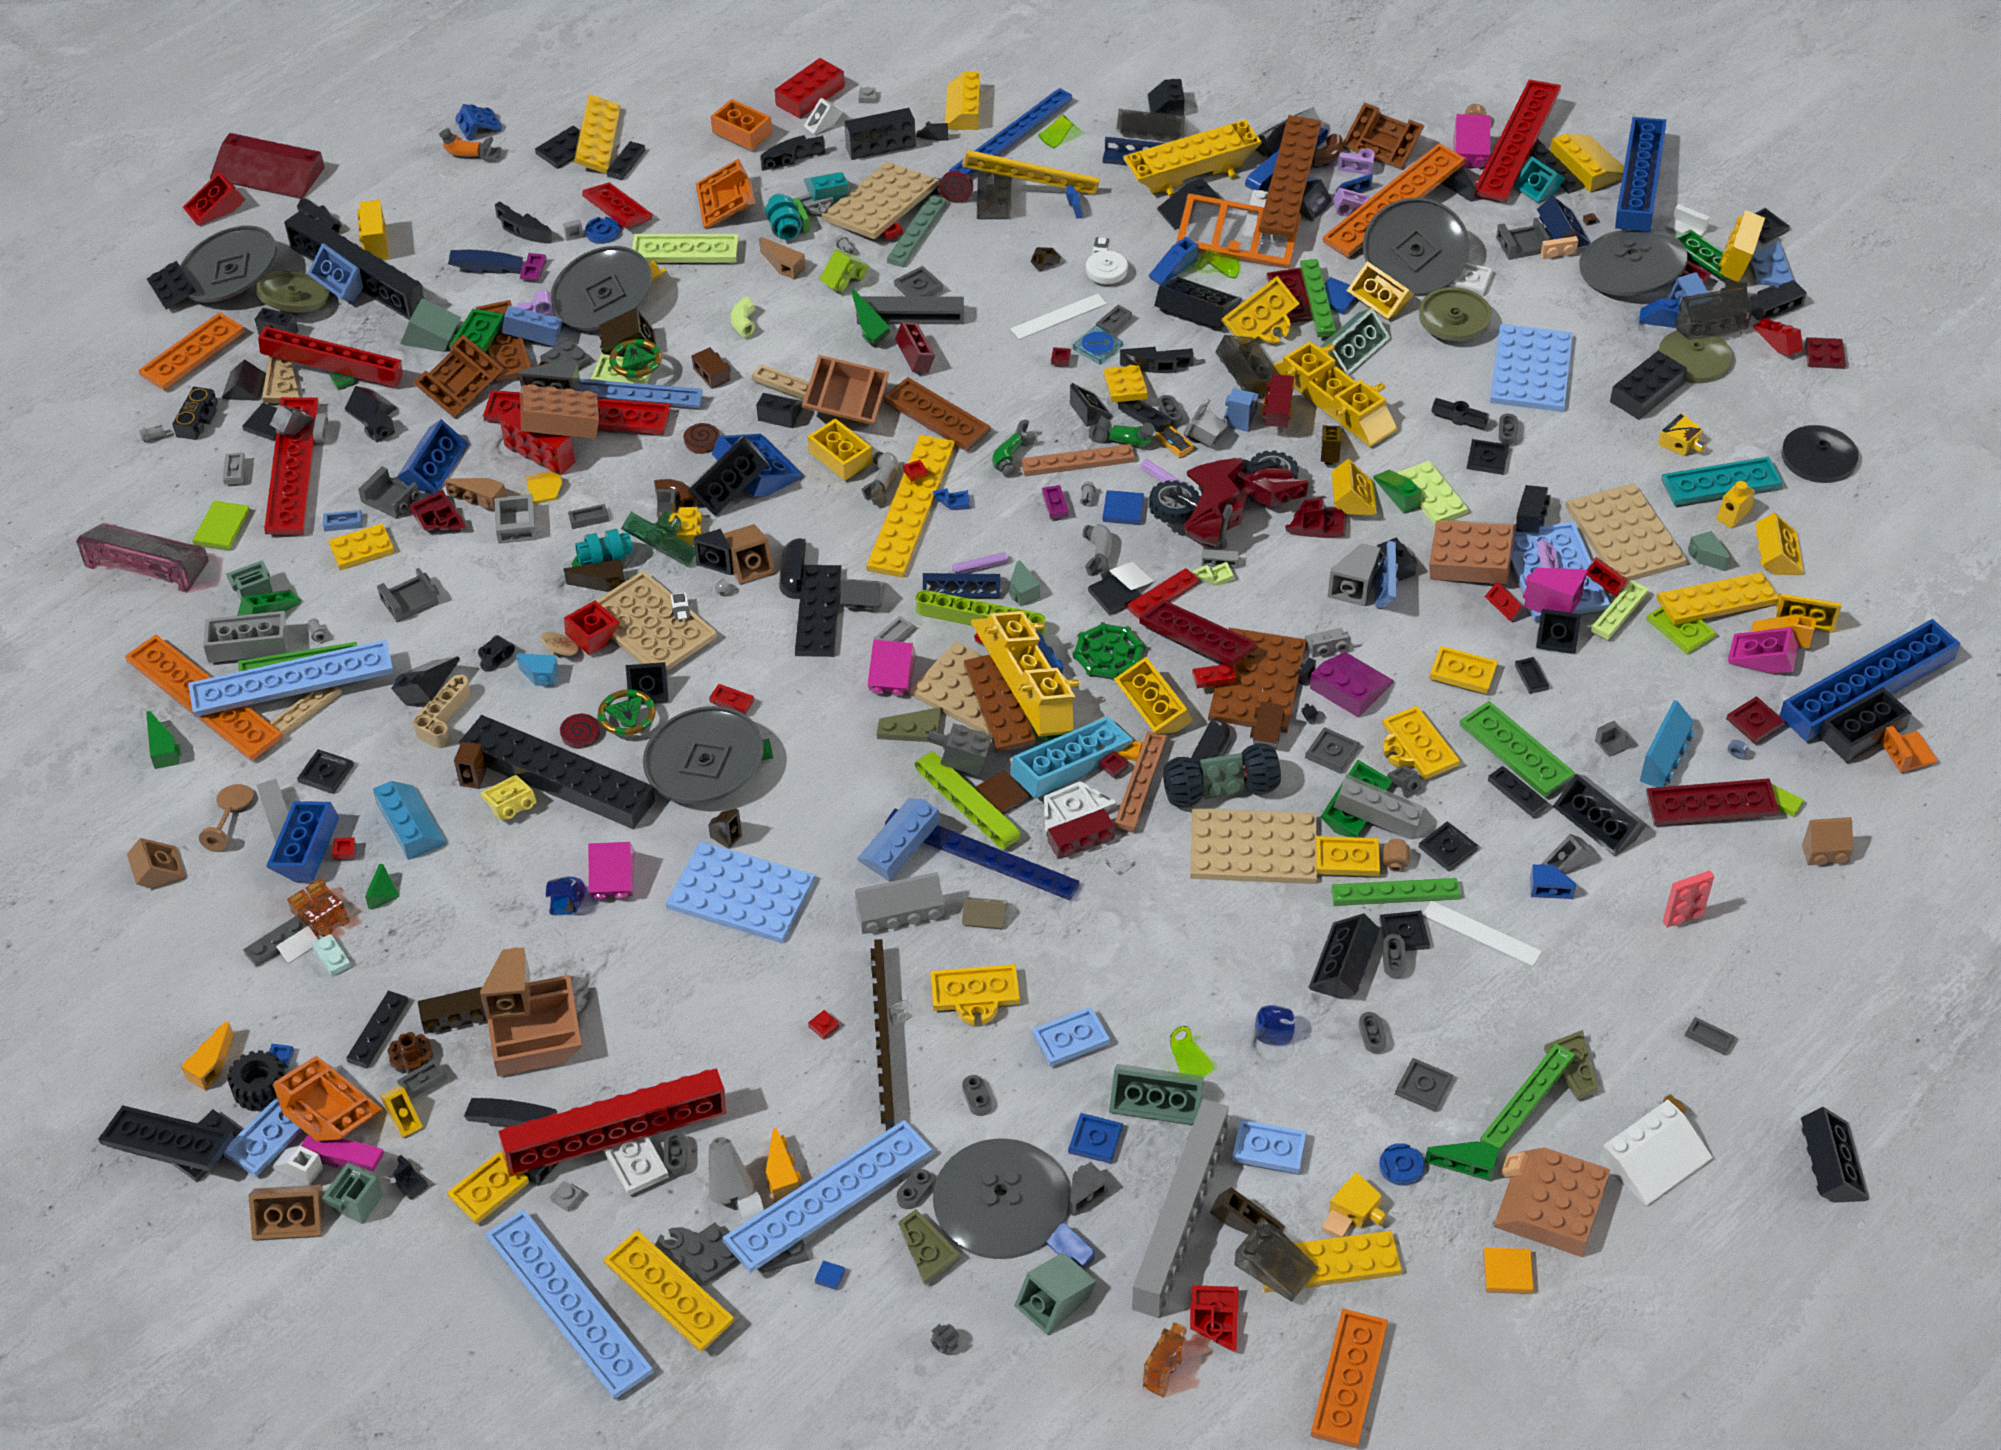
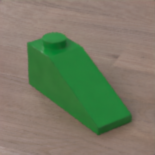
[851,289,890,346]
[1373,470,1422,514]
[237,590,301,616]
[146,711,182,769]
[1425,1141,1499,1181]

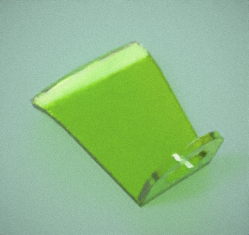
[1038,114,1079,148]
[1196,249,1240,279]
[1170,1026,1214,1076]

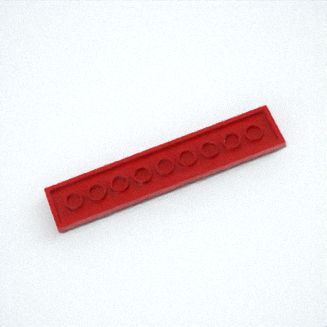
[1475,79,1561,202]
[483,390,671,435]
[264,397,319,535]

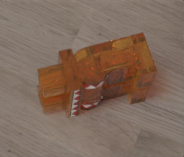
[287,878,350,937]
[1142,1322,1187,1398]

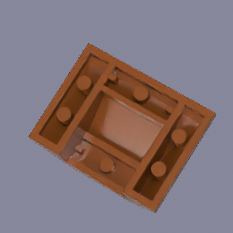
[1343,102,1425,170]
[413,335,504,419]

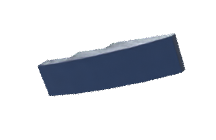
[448,249,523,274]

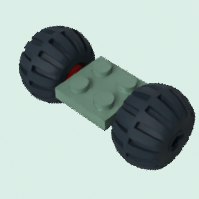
[1163,743,1281,807]

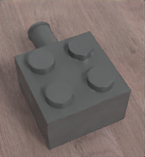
[926,723,992,777]

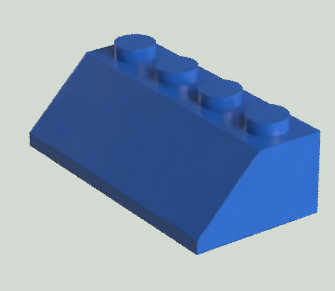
[397,419,469,494]
[266,801,340,882]

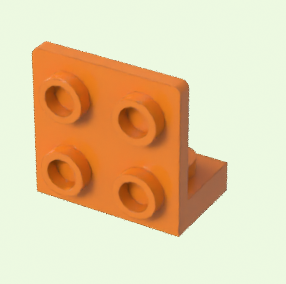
[1881,726,1937,773]

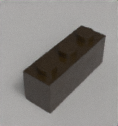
[417,987,488,1034]

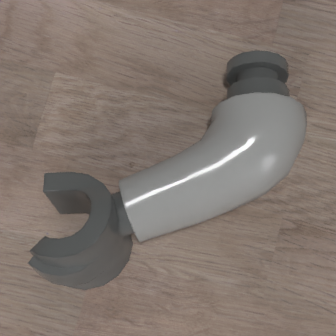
[861,451,899,507]
[1083,524,1112,580]

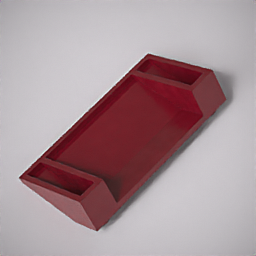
[210,133,325,199]

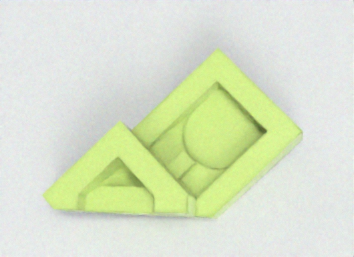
[1193,562,1235,586]

